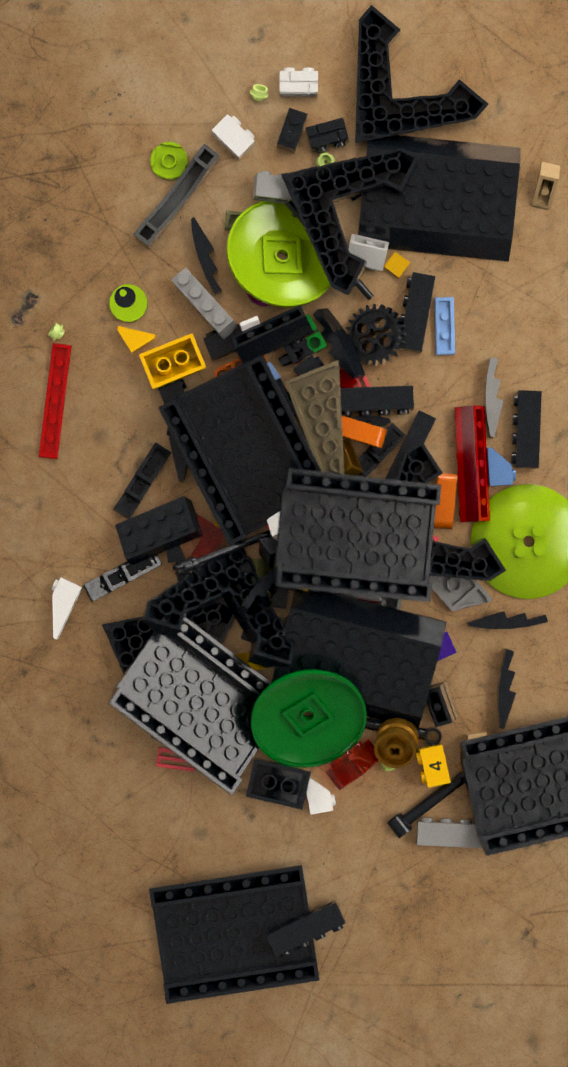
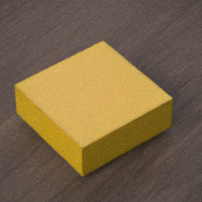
[384,252,411,278]

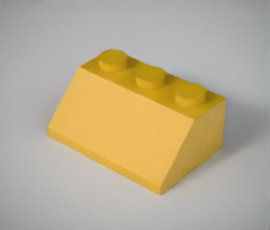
[139,333,206,390]

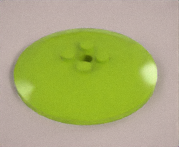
[227,201,331,308]
[470,484,568,599]

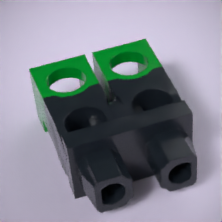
[274,314,328,367]

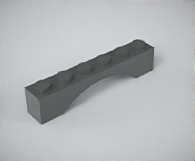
[133,144,220,249]

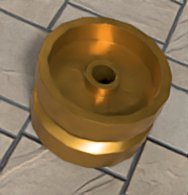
[374,718,419,768]

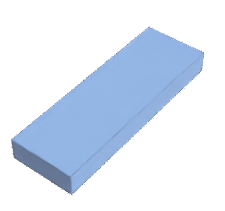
[434,297,455,355]

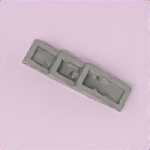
[484,357,504,438]

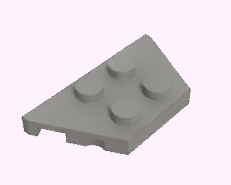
[428,575,493,612]

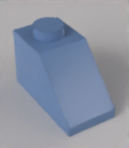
[487,447,516,487]

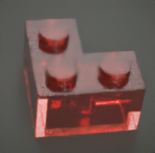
[191,513,225,558]
[326,739,379,790]

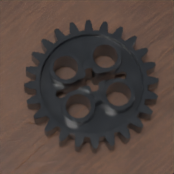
[346,304,407,367]

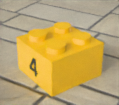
[416,743,451,788]

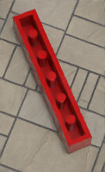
[454,405,490,522]

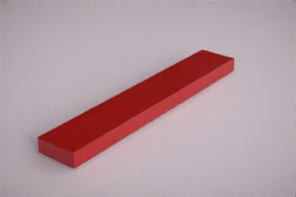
[38,343,72,459]

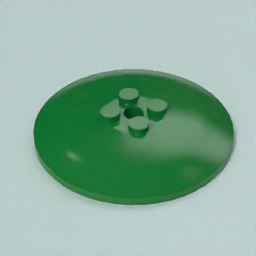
[251,670,367,768]

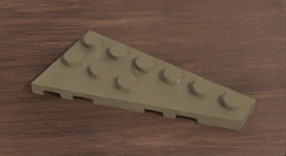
[285,360,345,474]

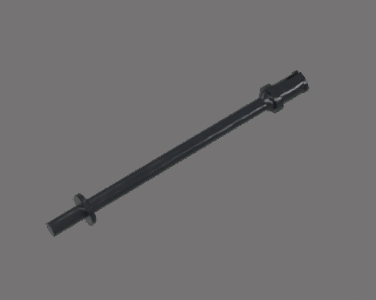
[173,530,271,577]

